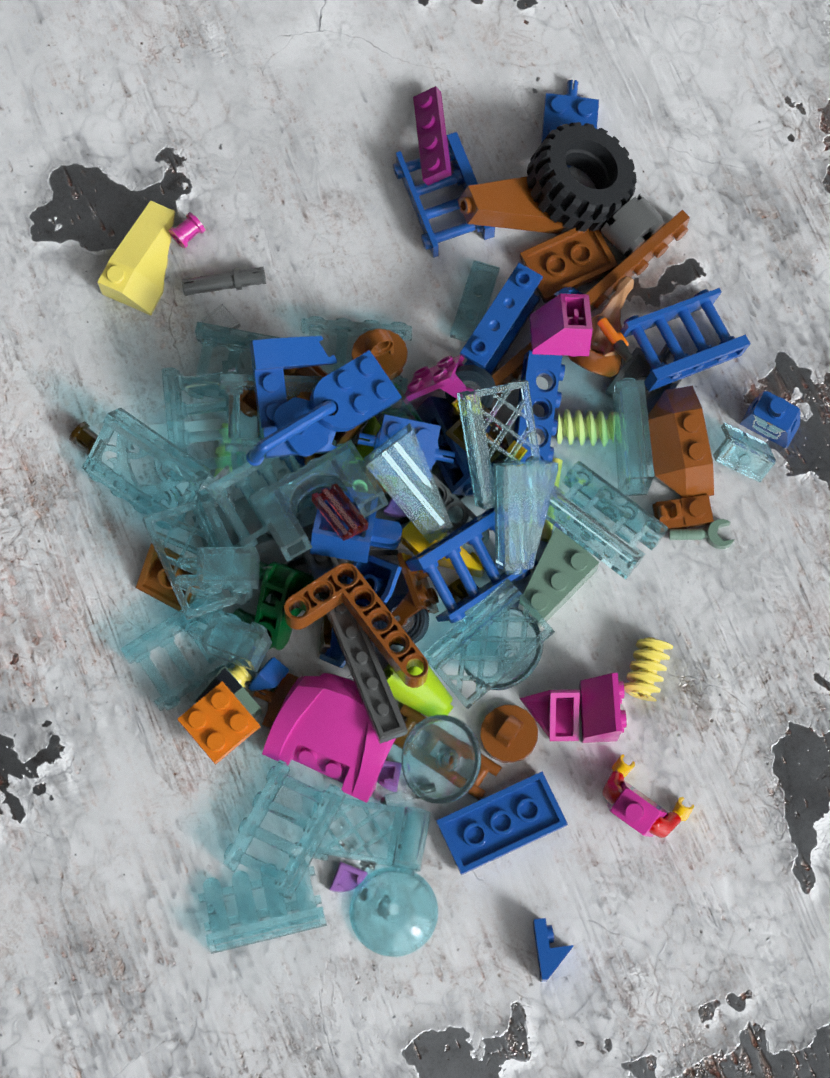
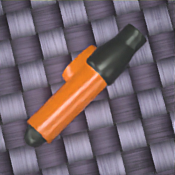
[597,316,633,362]

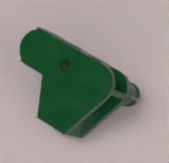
[231,556,313,651]

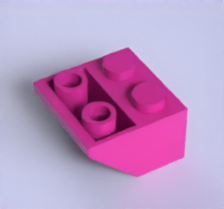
[529,294,593,357]
[579,673,627,743]

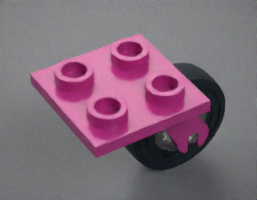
[402,355,496,408]

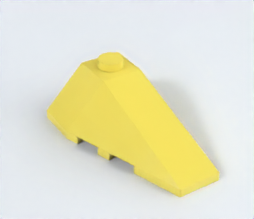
[97,201,175,316]

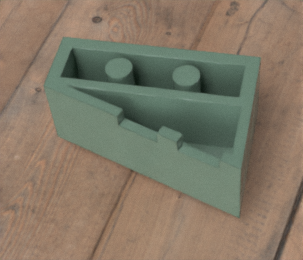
[518,524,599,630]

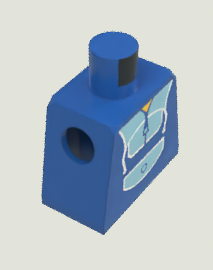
[740,391,800,449]

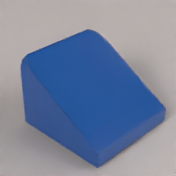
[248,657,289,691]

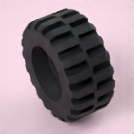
[527,122,637,232]

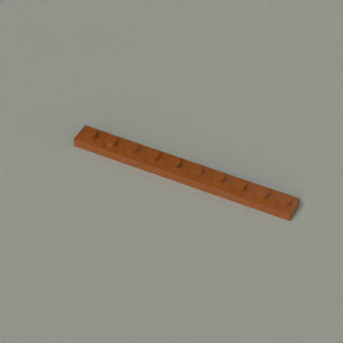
[480,210,690,399]

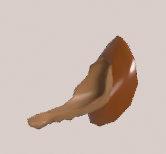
[568,276,634,377]

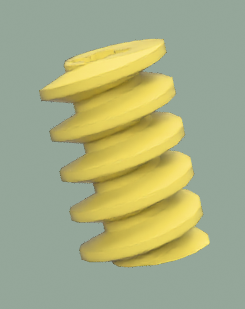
[624,637,673,702]

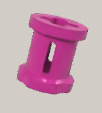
[169,212,205,248]

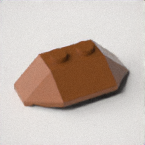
[644,385,714,498]

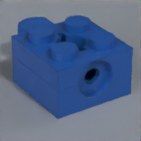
[310,487,402,563]

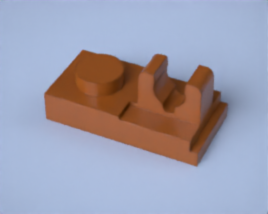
[652,495,714,532]

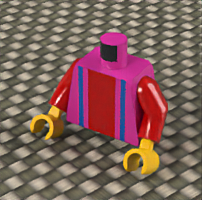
[602,754,694,838]

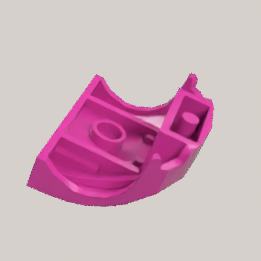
[262,673,396,803]

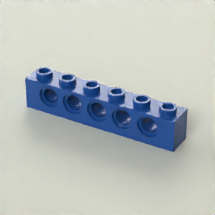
[503,350,565,525]

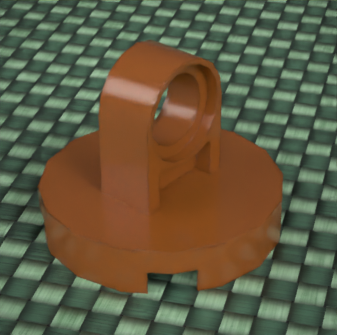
[352,329,408,380]
[480,705,538,763]

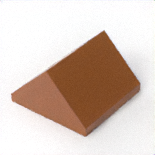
[136,541,207,614]

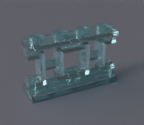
[535,461,668,580]

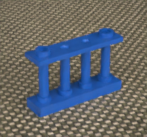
[393,132,495,258]
[460,263,543,385]
[620,288,751,391]
[406,503,538,623]

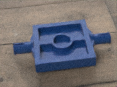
[541,80,599,168]
[357,414,455,482]

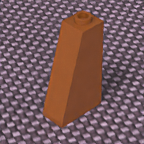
[458,176,565,234]

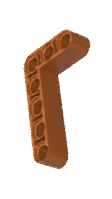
[284,563,428,688]

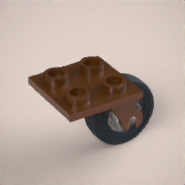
[377,552,439,646]

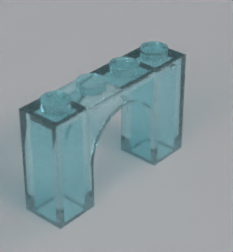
[250,440,388,562]

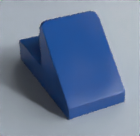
[532,918,574,982]

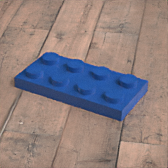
[436,771,568,875]

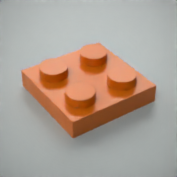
[177,681,260,765]

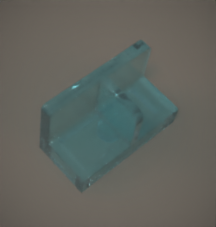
[713,422,776,482]

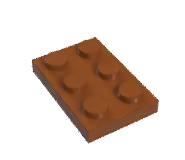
[520,228,618,303]

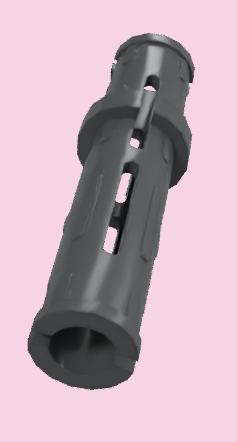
[182,266,266,296]

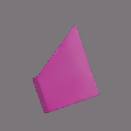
[519,689,580,741]

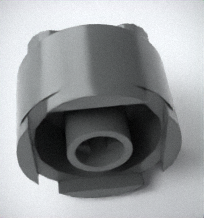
[600,194,665,257]

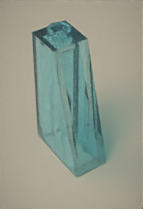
[612,378,654,497]
[364,423,453,544]
[494,460,558,575]

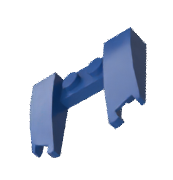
[249,336,337,459]

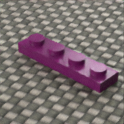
[413,86,452,186]

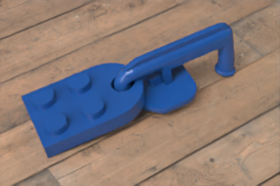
[246,350,402,466]

